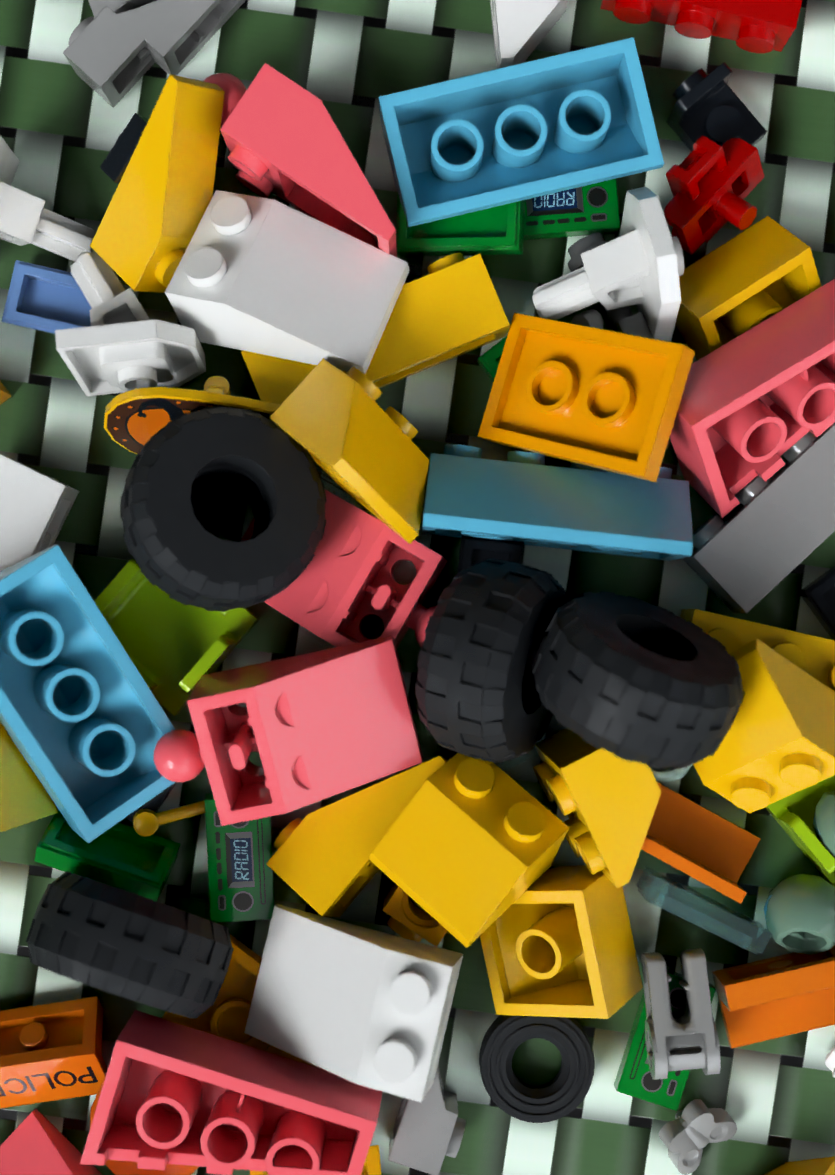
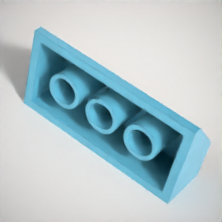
[378,37,664,227]
[422,444,693,561]
[0,544,176,844]

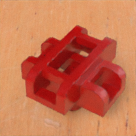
[664,136,765,255]

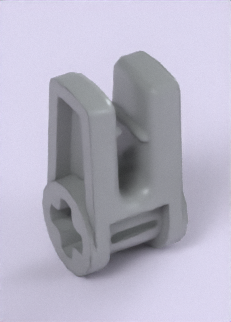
[641,948,721,1080]

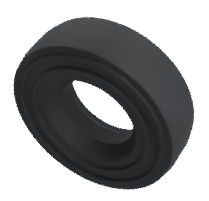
[479,1015,595,1123]

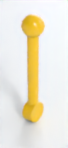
[133,801,205,837]

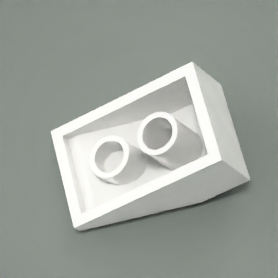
[165,190,410,374]
[244,904,463,1102]

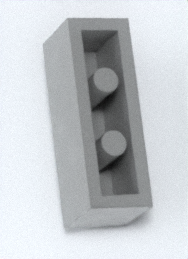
[683,424,835,614]

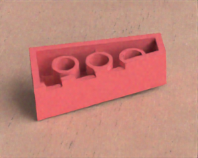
[670,279,835,518]
[80,1010,383,1175]

